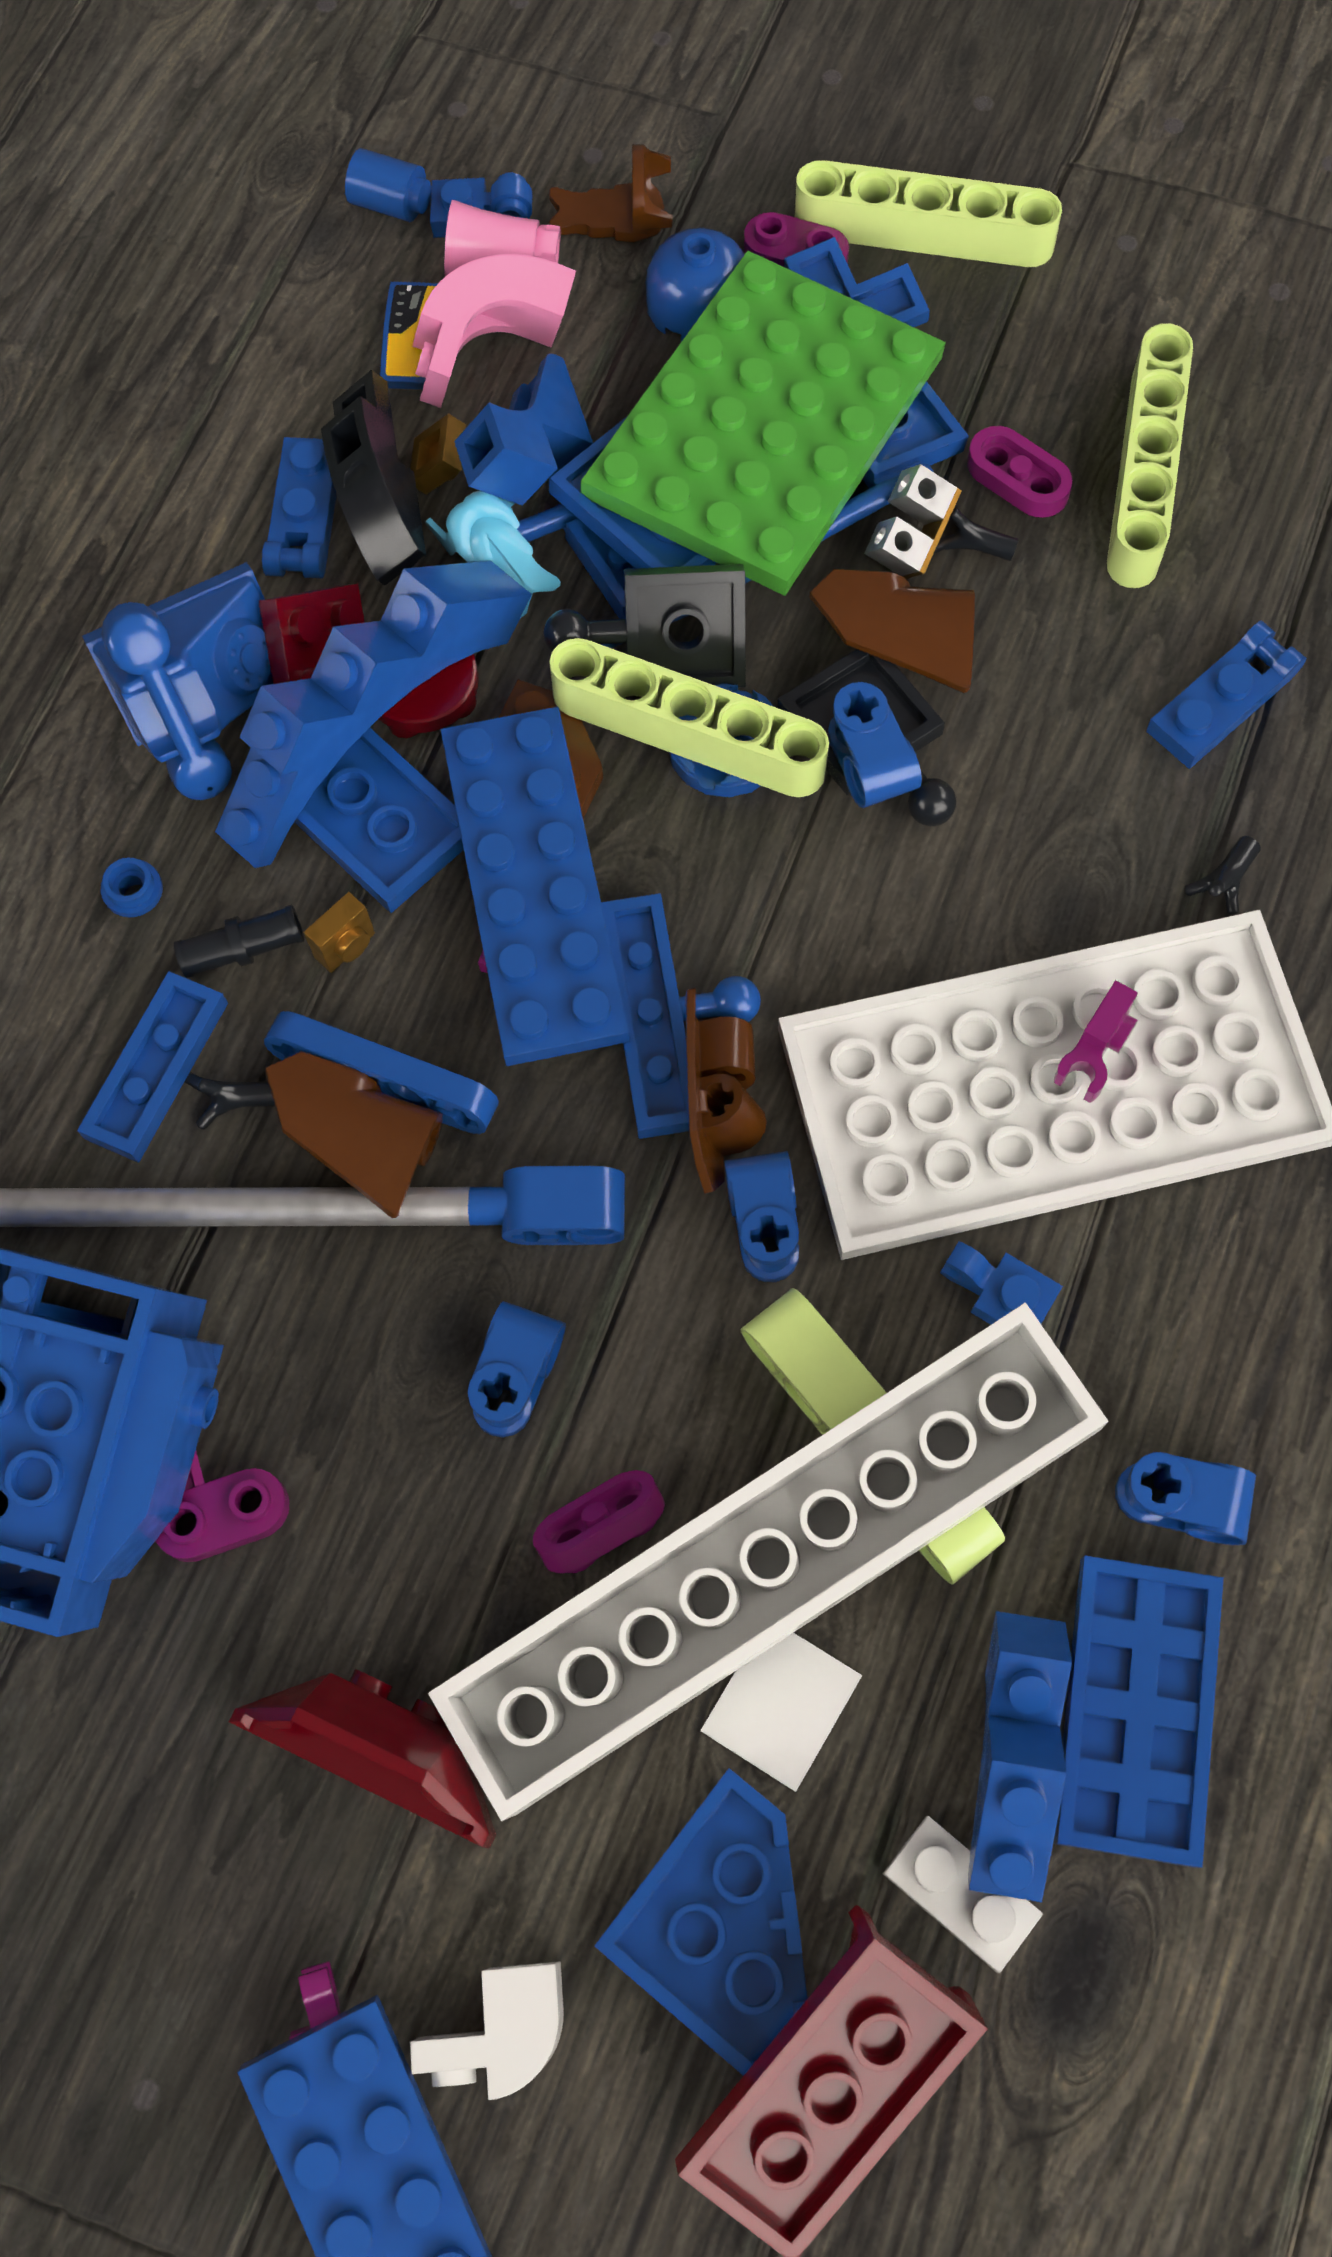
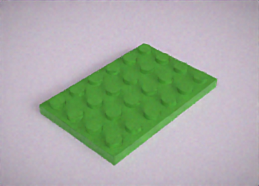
[581,251,946,596]

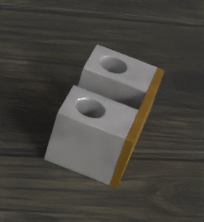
[864,464,962,579]

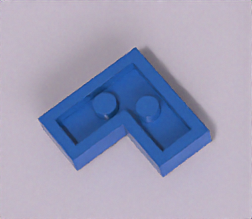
[784,237,930,327]

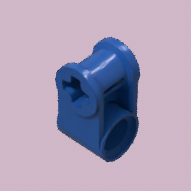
[827,682,922,808]
[724,1151,799,1282]
[467,1301,566,1437]
[1115,1452,1256,1545]

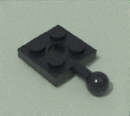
[543,564,746,687]
[777,649,956,827]

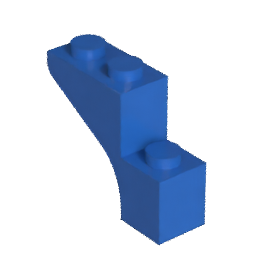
[454,353,593,506]
[968,1611,1072,1902]

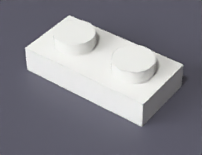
[883,1816,1043,1973]

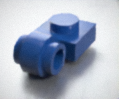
[430,173,533,238]

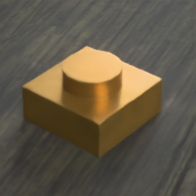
[410,413,466,495]
[303,892,375,973]

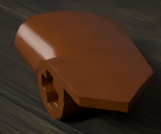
[809,569,975,693]
[685,987,767,1194]
[265,1051,443,1218]

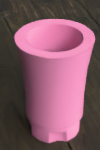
[444,200,561,277]

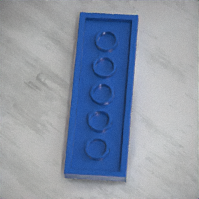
[441,706,630,1066]

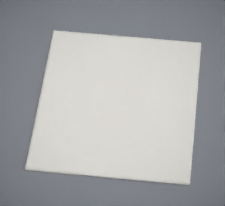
[700,1633,862,1792]

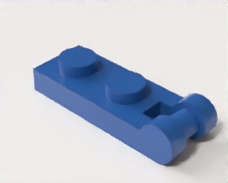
[262,437,337,579]
[1146,621,1307,769]

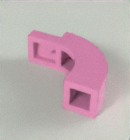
[412,254,576,408]

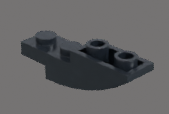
[321,369,426,585]

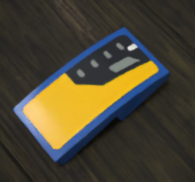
[380,282,438,389]

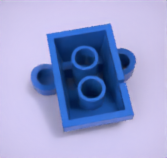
[82,562,273,800]

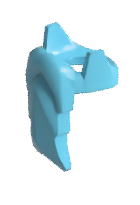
[425,491,561,618]

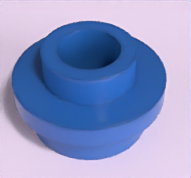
[100,858,163,918]

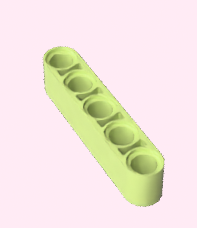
[795,160,1062,267]
[1107,323,1193,588]
[549,638,829,797]
[740,1288,1005,1584]

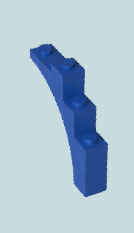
[215,560,532,868]

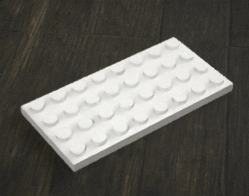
[778,910,1332,1260]

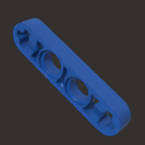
[264,1011,499,1134]

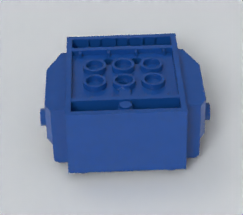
[0,1247,224,1637]

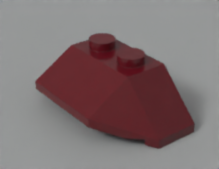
[229,1669,496,1848]

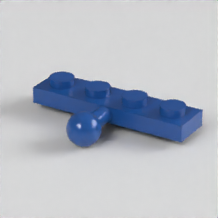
[601,893,761,1139]

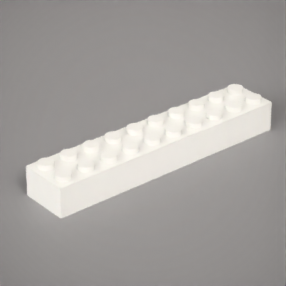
[428,1302,1108,1821]

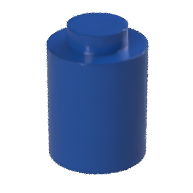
[345,148,431,222]

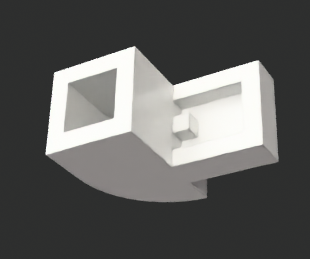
[410,1961,563,2100]

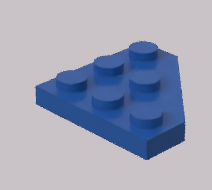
[594,1768,808,2076]

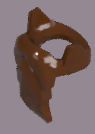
[549,144,672,242]

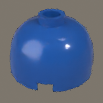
[646,228,745,342]

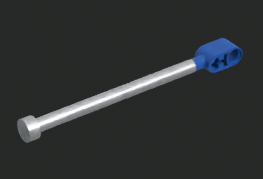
[0,1166,625,1245]

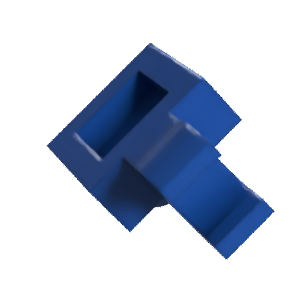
[940,1241,1063,1325]

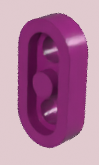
[744,212,849,267]
[967,426,1072,518]
[156,1468,290,1562]
[533,1470,665,1573]

